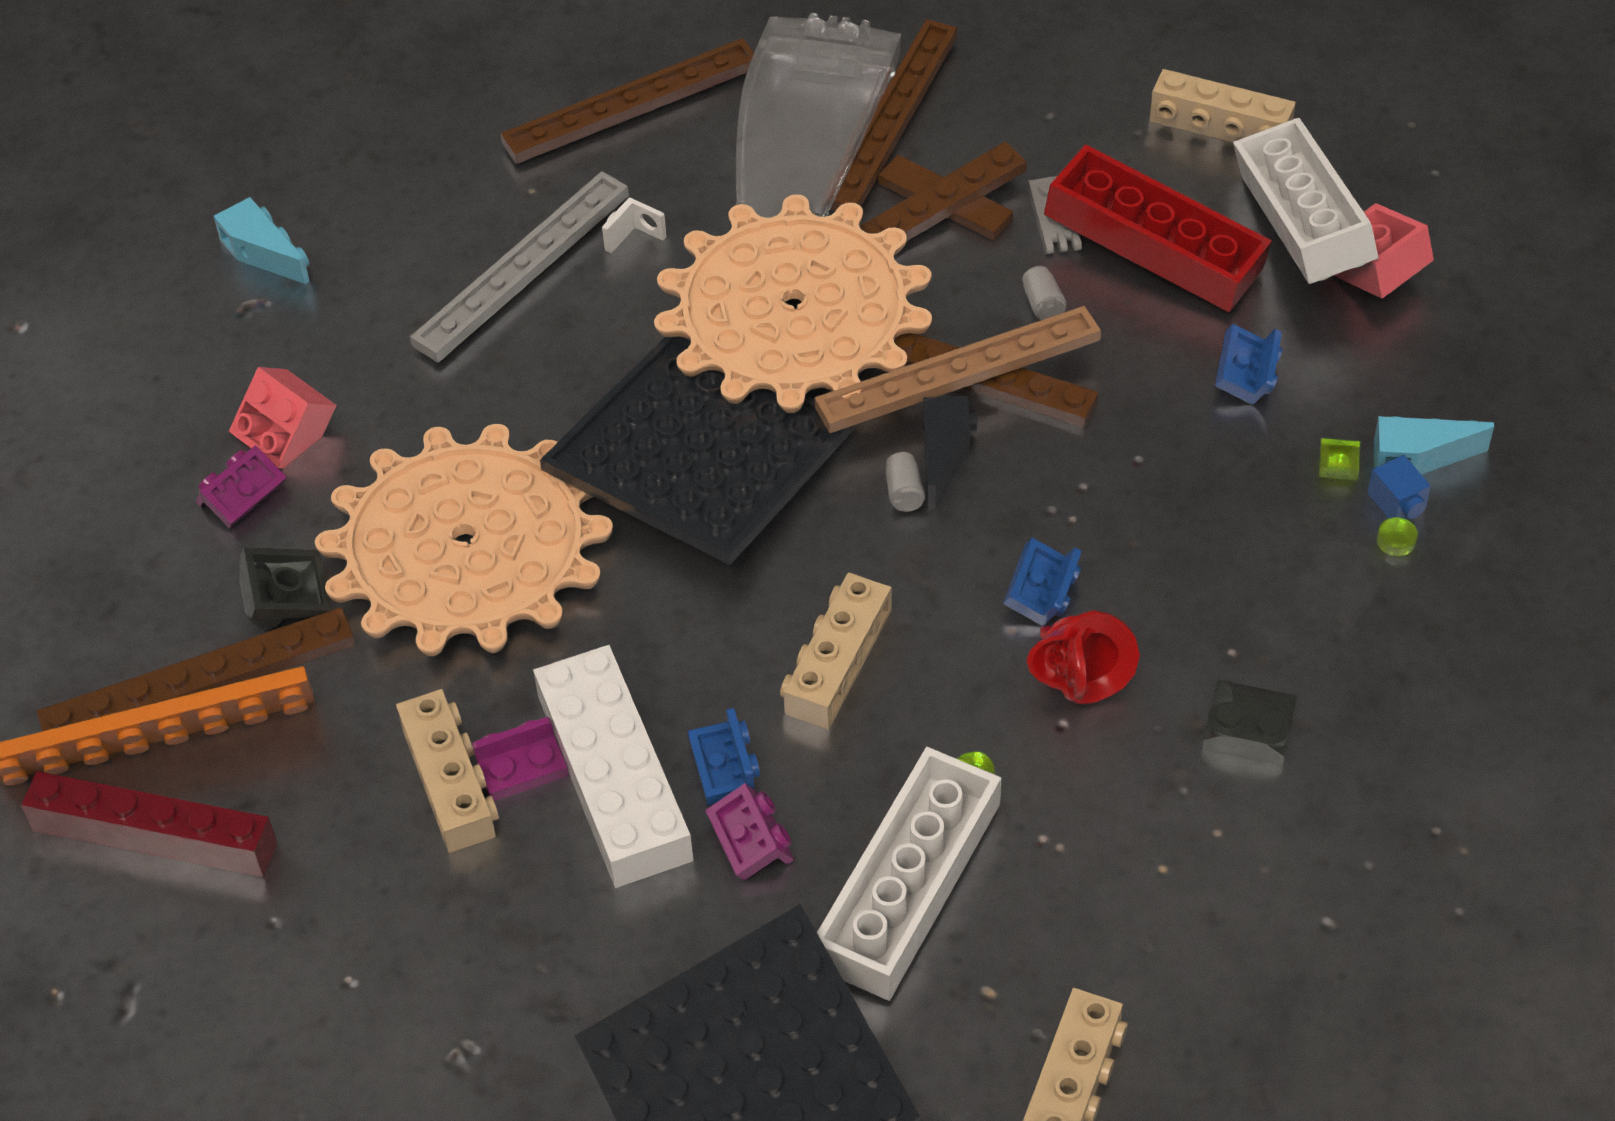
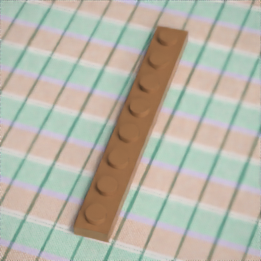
[815,306,1101,433]

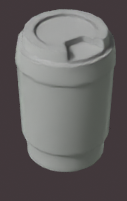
[1022,266,1067,320]
[885,452,925,512]

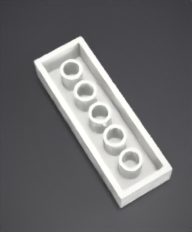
[1233,118,1379,284]
[533,645,693,888]
[817,746,1001,1001]

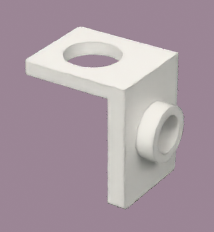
[602,197,667,253]

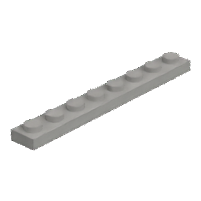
[410,171,629,363]

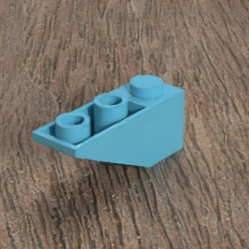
[213,197,310,284]
[1374,416,1494,475]

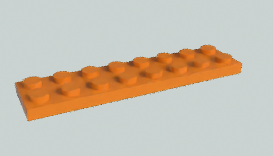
[0,666,315,786]

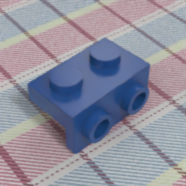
[1215,324,1283,405]
[1003,537,1082,626]
[687,708,760,806]

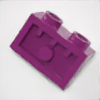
[196,445,287,528]
[472,717,569,802]
[705,783,794,880]

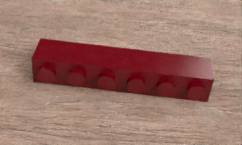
[21,771,277,877]

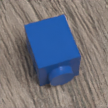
[1367,455,1431,524]

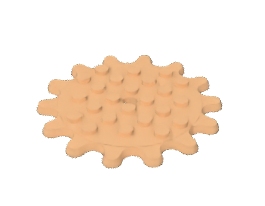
[654,194,932,413]
[315,424,613,656]

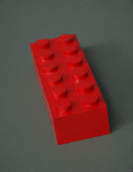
[1043,144,1272,313]

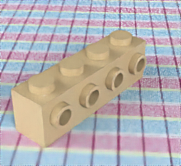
[1150,69,1296,142]
[780,572,892,730]
[396,689,499,853]
[1023,987,1128,1121]

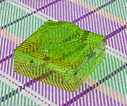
[1319,438,1360,480]

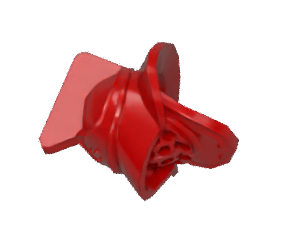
[1027,610,1140,704]

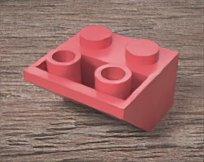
[229,367,337,469]

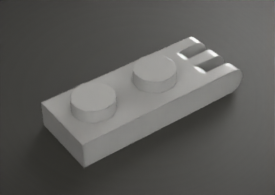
[1028,176,1082,255]

